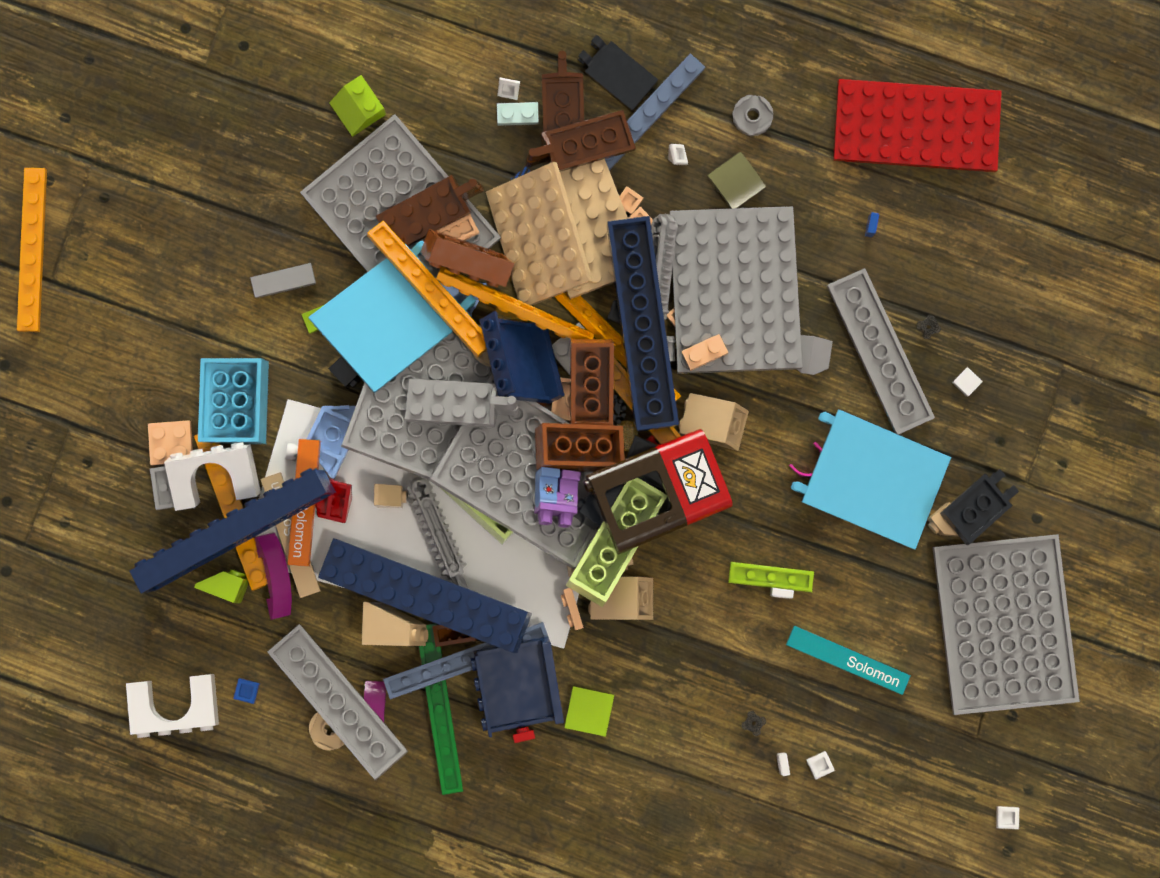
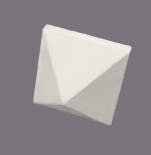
[497,78,520,100]
[668,144,688,165]

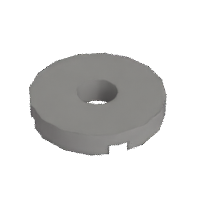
[732,95,773,136]

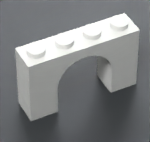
[164,442,261,511]
[126,674,219,738]

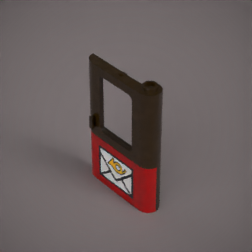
[583,429,732,555]

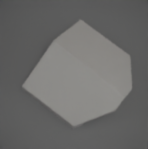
[797,335,833,375]

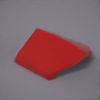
[315,479,352,523]

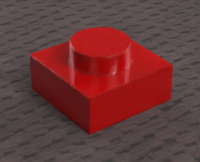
[513,726,535,743]

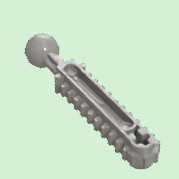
[651,213,678,320]
[407,476,468,589]

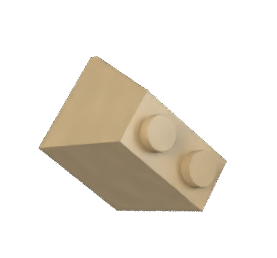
[679,393,749,451]
[588,577,653,620]
[362,602,428,646]

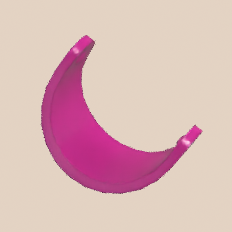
[789,442,822,477]

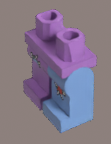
[534,467,581,528]

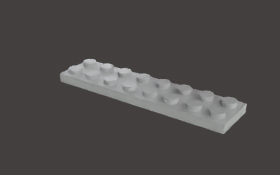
[827,268,935,435]
[268,624,408,780]

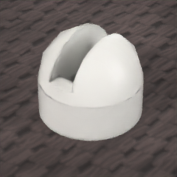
[285,443,298,461]

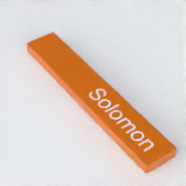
[287,439,321,567]

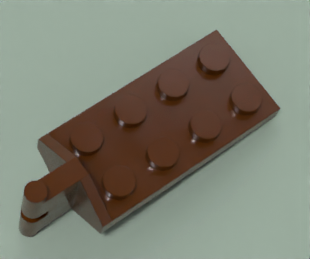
[542,51,584,132]
[525,110,636,172]
[376,175,484,247]

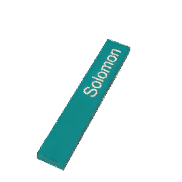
[786,626,911,695]

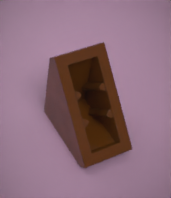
[432,625,477,647]

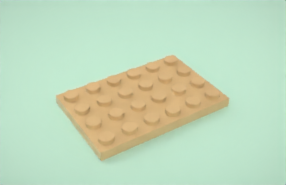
[560,159,628,299]
[486,162,593,306]

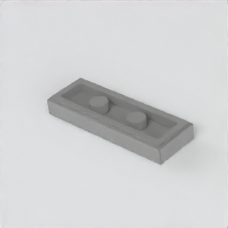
[250,263,316,298]

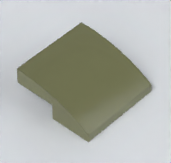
[707,152,766,209]

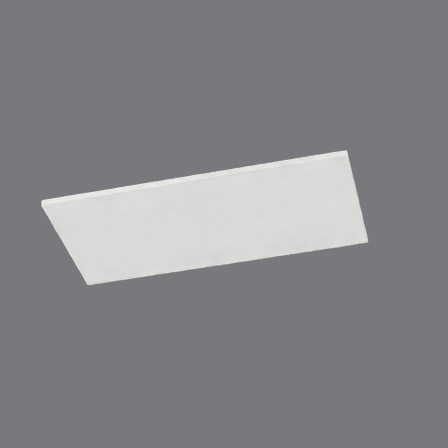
[256,399,597,648]

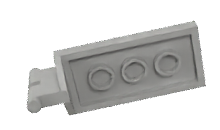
[405,379,519,427]

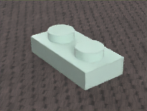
[497,102,539,126]

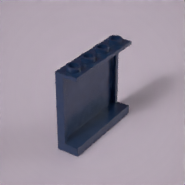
[480,311,565,404]
[470,636,564,737]

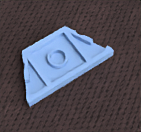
[307,405,356,479]

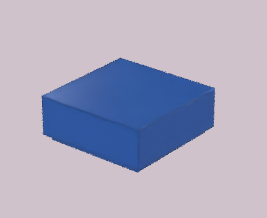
[865,212,879,237]
[233,678,260,704]

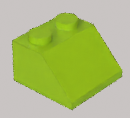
[330,75,386,137]
[194,569,249,603]

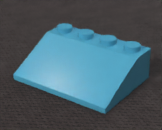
[198,358,269,444]

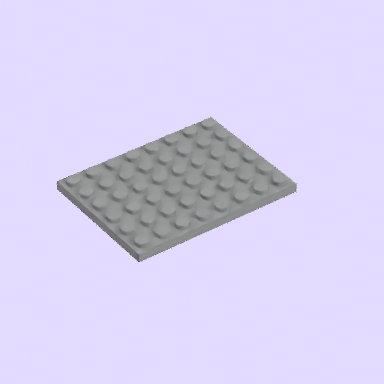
[300,114,501,277]
[670,206,802,374]
[341,325,493,479]
[429,374,626,569]
[933,534,1080,715]

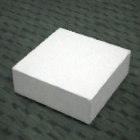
[952,367,983,397]
[770,588,794,599]
[806,751,835,779]
[777,752,790,776]
[996,806,1019,829]

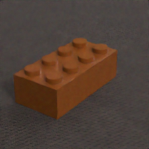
[420,229,514,288]
[570,339,614,425]
[535,423,625,472]

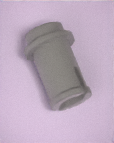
[667,336,676,362]

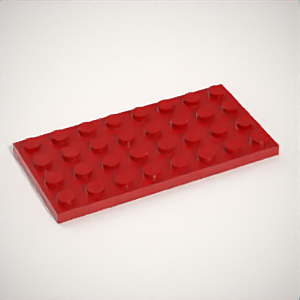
[833,79,1002,172]

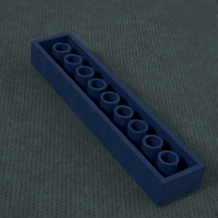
[607,216,679,432]
[130,468,336,594]
[318,538,532,653]

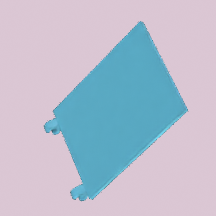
[308,241,476,393]
[791,409,951,550]

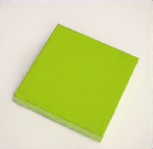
[564,686,614,737]

